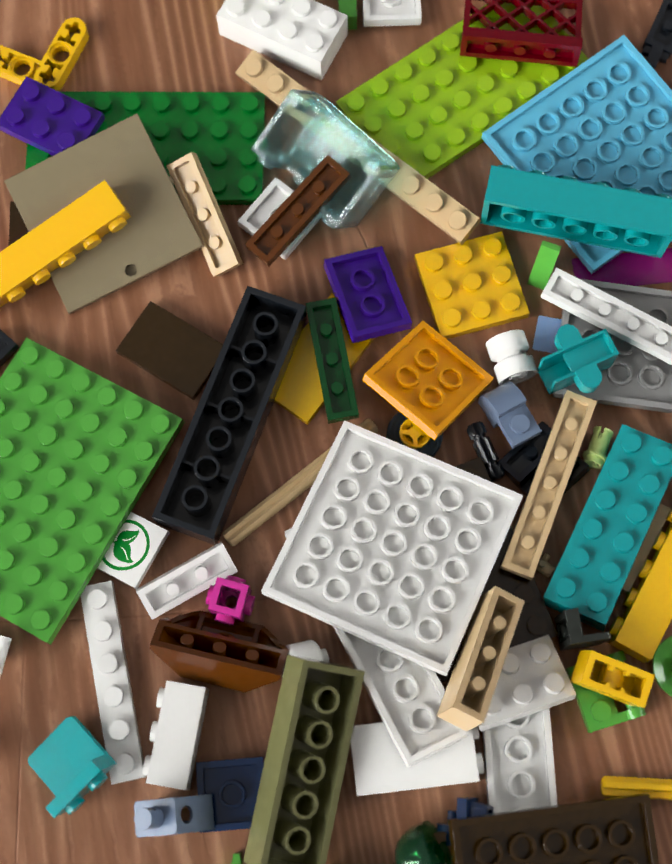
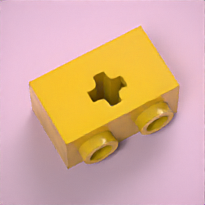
[570,650,655,708]

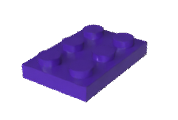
[0,76,105,156]
[323,246,412,343]

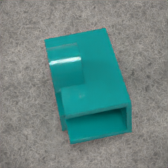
[537,324,619,395]

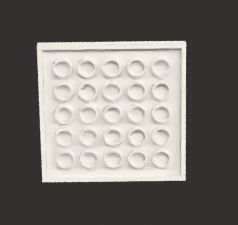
[261,420,523,676]

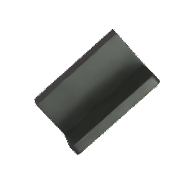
[554,608,611,651]

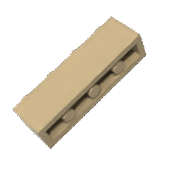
[437,586,525,731]

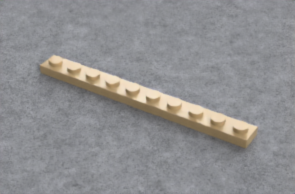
[235,50,481,245]

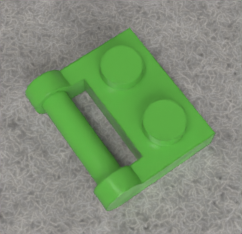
[566,650,646,733]

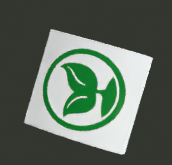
[97,512,169,589]

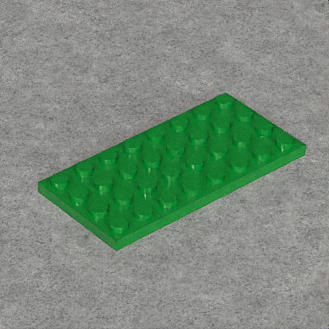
[25,91,266,205]

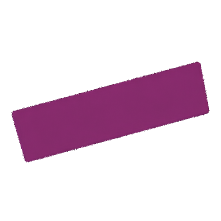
[571,248,672,286]

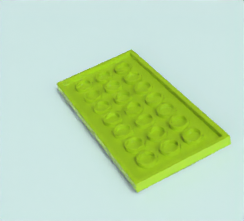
[335,3,588,179]

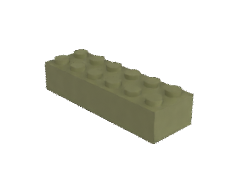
[244,654,365,864]

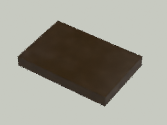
[116,301,223,400]

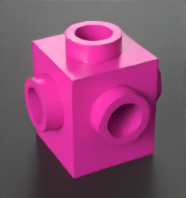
[206,575,255,625]

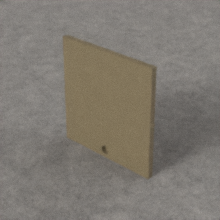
[4,114,204,314]

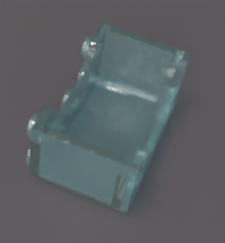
[251,89,400,229]

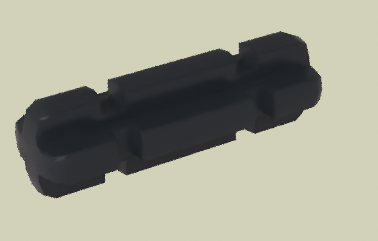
[466,421,505,482]

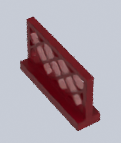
[460,0,583,67]

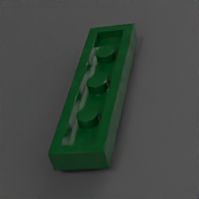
[305,298,359,424]

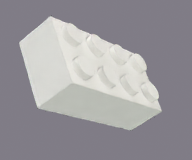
[216,0,348,81]

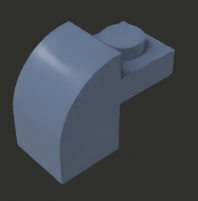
[478,381,542,449]

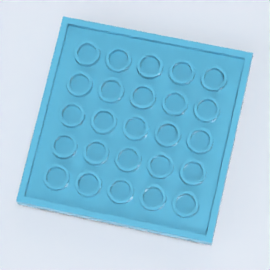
[482,35,672,274]

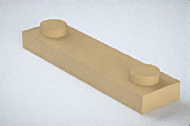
[167,152,243,277]

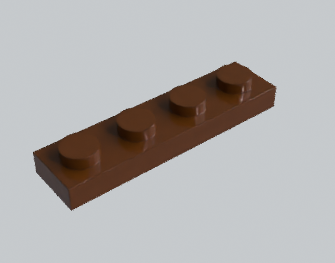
[245,155,351,267]

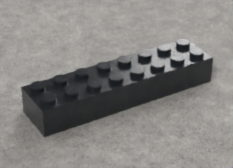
[152,286,307,545]

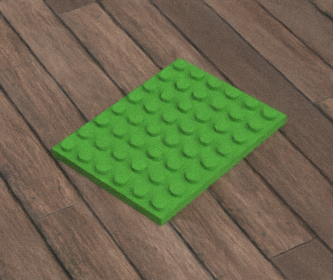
[0,337,185,645]

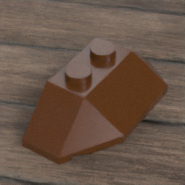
[150,611,289,692]

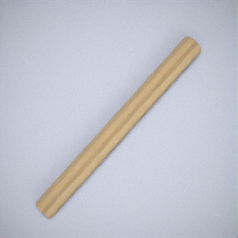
[223,419,378,546]

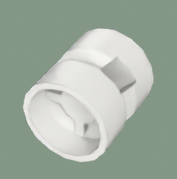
[485,329,538,385]

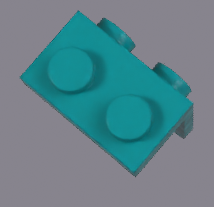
[28,716,116,818]

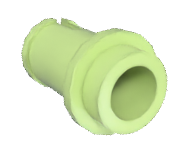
[582,426,614,469]

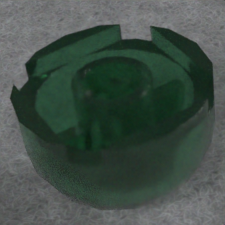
[393,821,453,864]

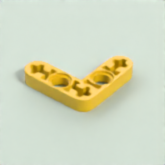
[0,17,89,91]

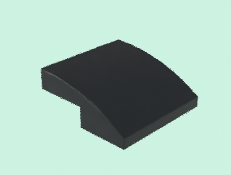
[498,421,589,496]

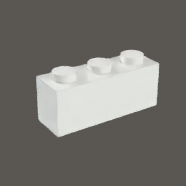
[142,680,209,790]

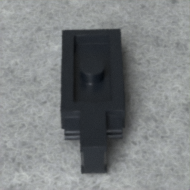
[641,0,672,70]

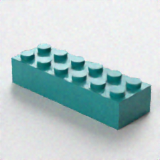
[480,165,672,258]
[543,424,672,632]

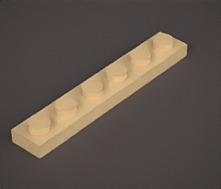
[500,390,597,580]

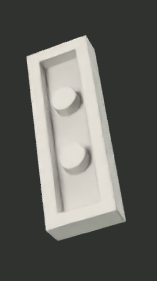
[136,541,238,620]

